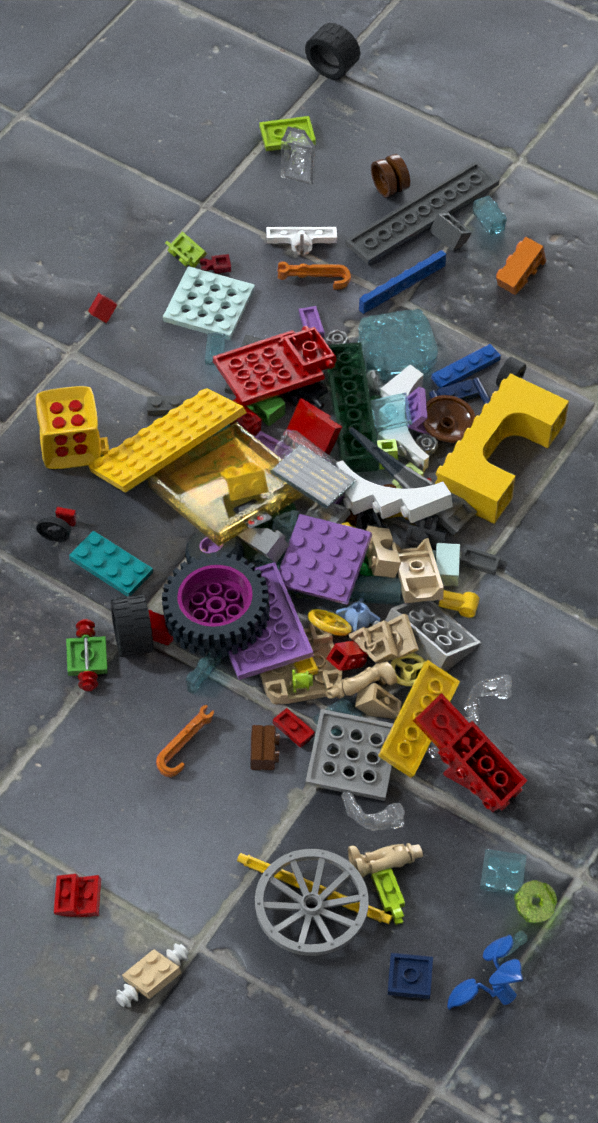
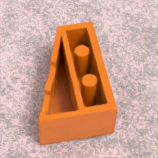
[496,237,546,295]

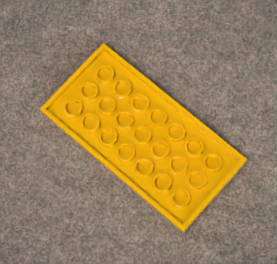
[88,388,246,493]

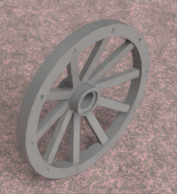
[255,849,369,956]

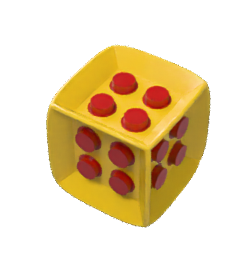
[36,386,101,469]

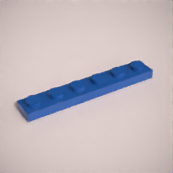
[359,250,446,314]

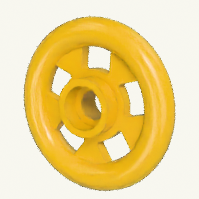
[308,609,352,636]

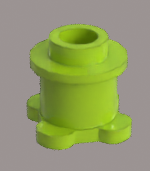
[292,669,313,693]

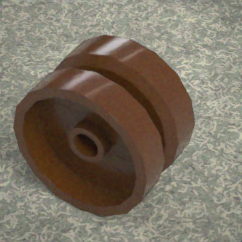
[371,154,411,197]

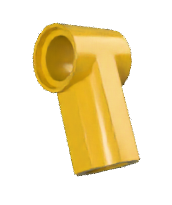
[439,590,480,618]

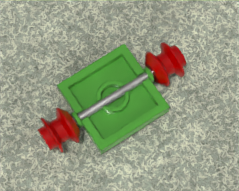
[66,619,107,691]

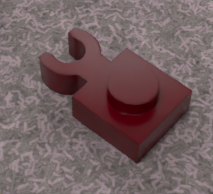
[200,254,231,273]

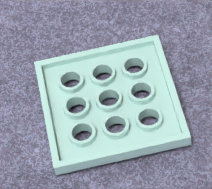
[163,266,255,340]

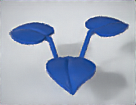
[447,935,523,1010]

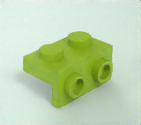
[165,231,207,268]

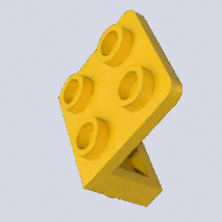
[221,462,269,501]

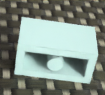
[432,543,460,586]

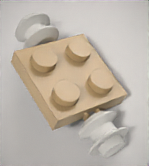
[116,943,189,1008]

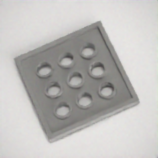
[305,709,393,801]

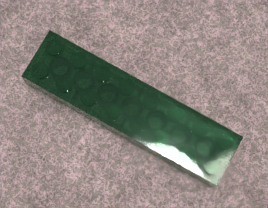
[326,342,379,473]

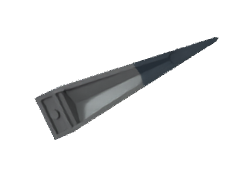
[349,428,477,535]

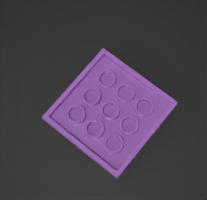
[279,514,372,605]

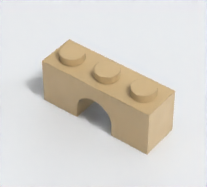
[365,526,401,578]

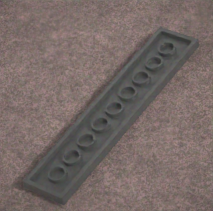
[346,161,499,265]

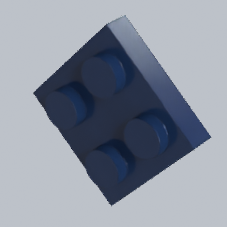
[387,953,433,999]

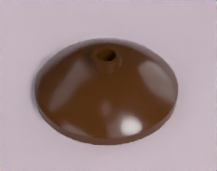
[422,395,476,443]

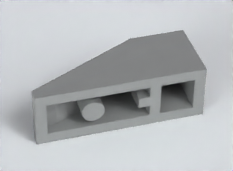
[231,528,289,563]

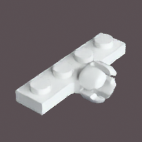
[266,227,337,255]

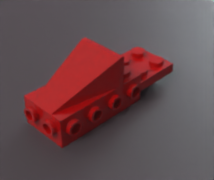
[413,693,528,812]

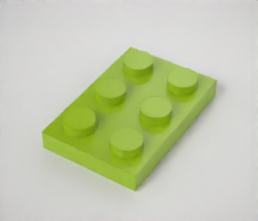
[259,116,316,151]

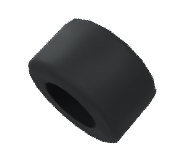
[496,357,526,387]

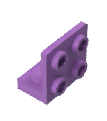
[406,387,430,435]

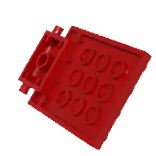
[213,326,336,407]

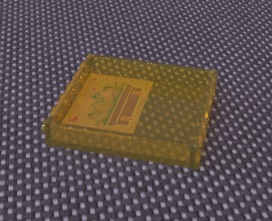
[148,422,305,547]

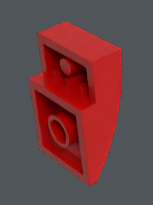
[286,398,342,460]

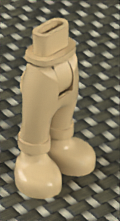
[326,661,397,699]
[348,843,423,878]

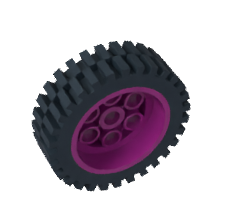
[162,552,270,658]

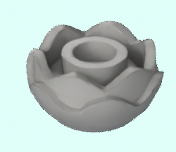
[326,329,349,350]
[366,370,383,392]
[416,434,438,455]

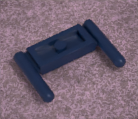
[429,378,491,404]

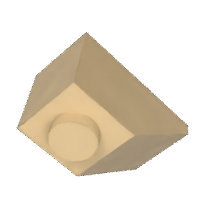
[355,683,402,719]

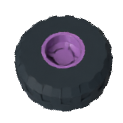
[185,526,244,565]

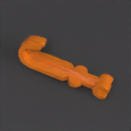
[277,262,351,290]
[156,705,214,777]

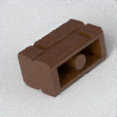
[250,725,280,770]

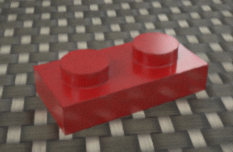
[273,708,315,748]

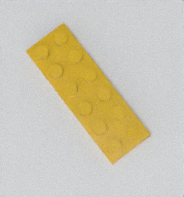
[378,660,460,778]

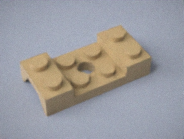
[391,538,444,603]

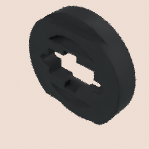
[36,516,71,542]

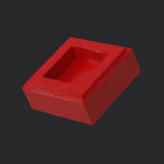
[55,507,76,526]

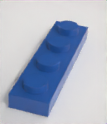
[431,344,501,388]

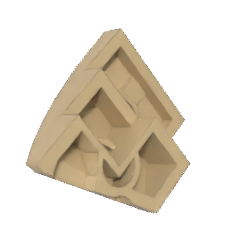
[349,614,419,663]

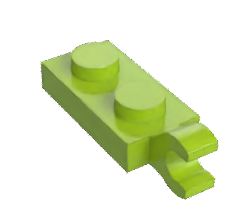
[371,868,405,925]

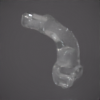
[464,674,512,726]
[341,791,405,831]

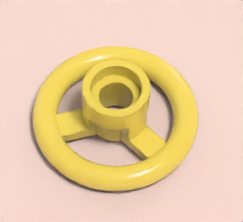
[390,653,426,686]

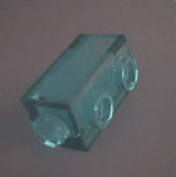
[473,196,507,236]

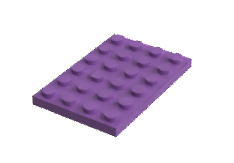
[227,562,314,680]

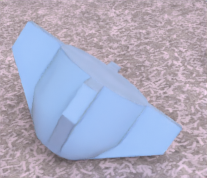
[336,598,380,633]

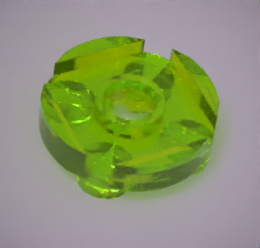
[514,880,557,923]

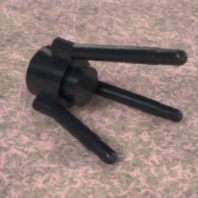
[361,508,392,536]

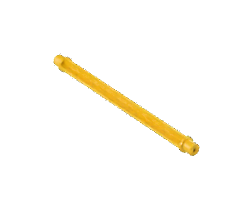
[237,853,392,924]

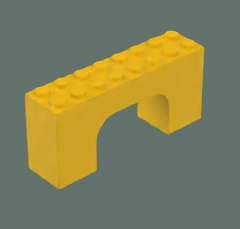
[435,373,569,524]

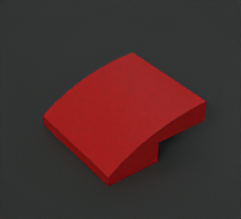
[54,873,101,917]

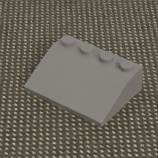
[385,601,481,671]

